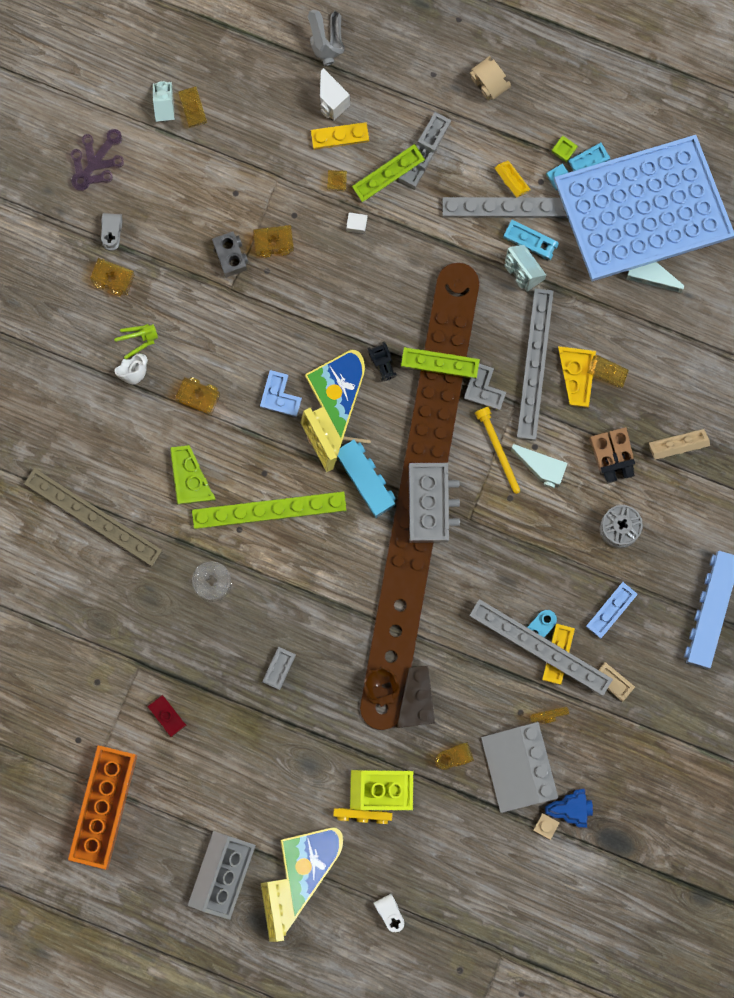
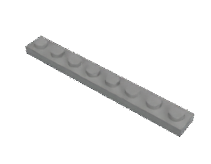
[443,197,568,218]
[517,288,554,441]
[469,599,613,696]

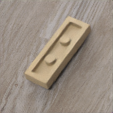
[649,429,710,460]

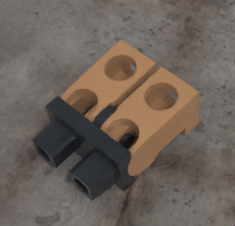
[589,427,635,484]

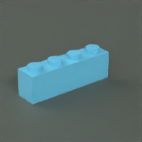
[337,440,396,518]

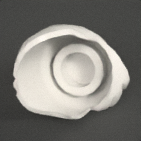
[114,353,148,385]

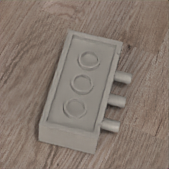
[409,463,460,543]

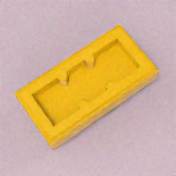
[494,161,531,198]

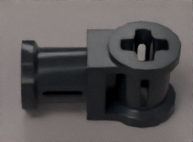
[367,341,397,382]

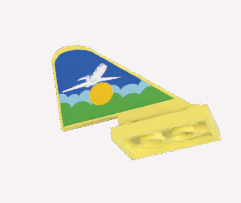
[301,350,365,472]
[261,828,343,942]

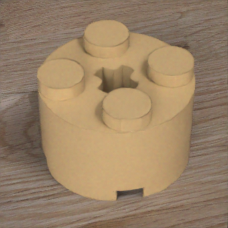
[470,56,511,101]

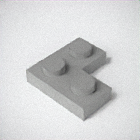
[464,364,506,411]

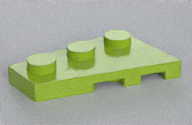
[170,445,216,505]

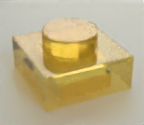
[327,170,347,191]

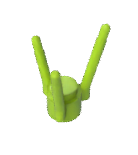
[114,324,158,359]

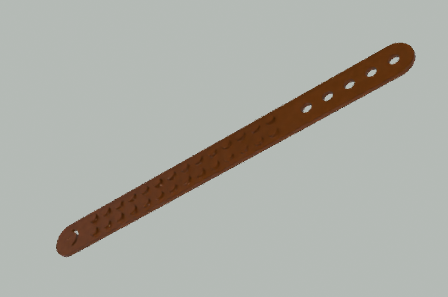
[360,263,479,730]

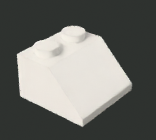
[320,68,350,121]

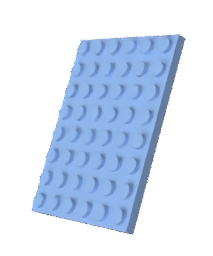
[554,135,734,281]

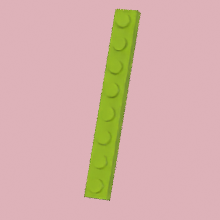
[192,492,347,529]

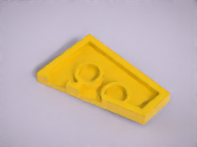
[558,346,596,408]

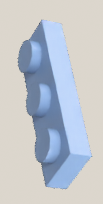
[586,582,637,639]

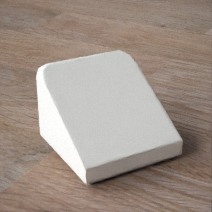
[346,213,368,234]

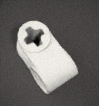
[374,894,405,932]

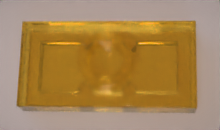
[178,86,207,128]
[588,355,629,388]
[529,707,569,724]

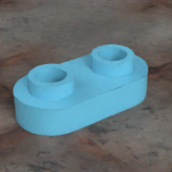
[527,610,557,637]

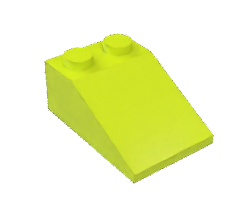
[350,770,413,810]

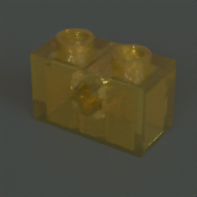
[253,225,294,258]
[90,258,135,296]
[175,377,220,416]

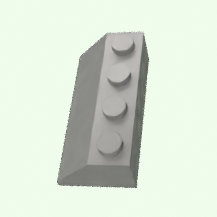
[188,831,256,920]

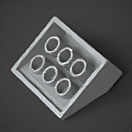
[481,722,558,813]

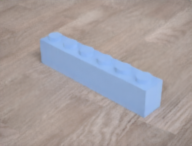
[684,551,734,669]

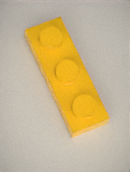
[311,122,369,150]
[542,624,575,685]
[333,808,392,824]

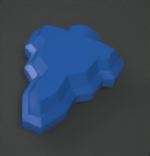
[545,789,593,828]

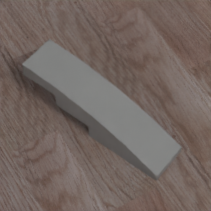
[398,112,451,190]

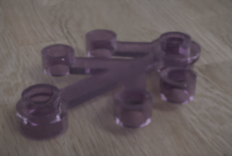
[71,129,124,191]

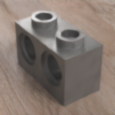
[212,231,249,278]

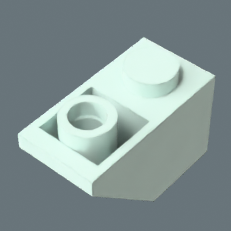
[153,81,175,122]

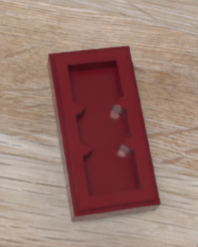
[147,695,187,737]

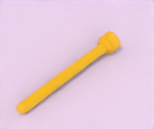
[475,407,520,494]

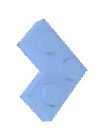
[260,370,302,417]

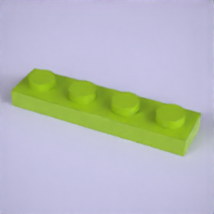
[352,144,425,202]
[401,347,480,379]

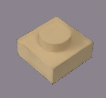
[533,813,559,840]

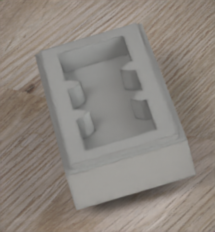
[262,647,296,690]

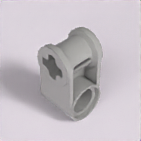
[101,213,122,251]

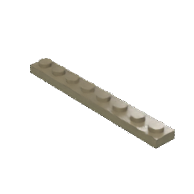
[24,468,163,567]

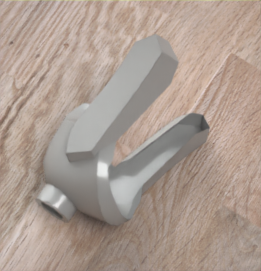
[307,10,345,66]

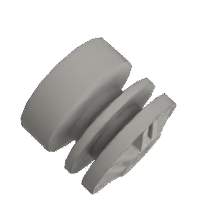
[599,505,643,549]

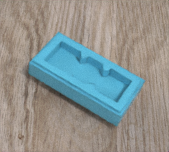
[568,143,611,171]

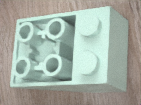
[505,245,546,292]

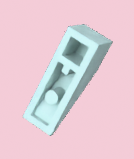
[627,262,684,293]
[511,444,567,488]

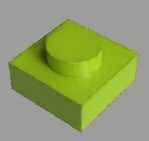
[551,135,578,163]

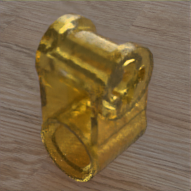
[435,742,474,770]

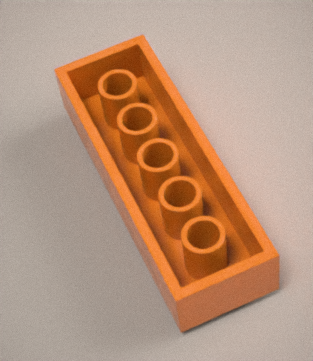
[68,745,138,870]

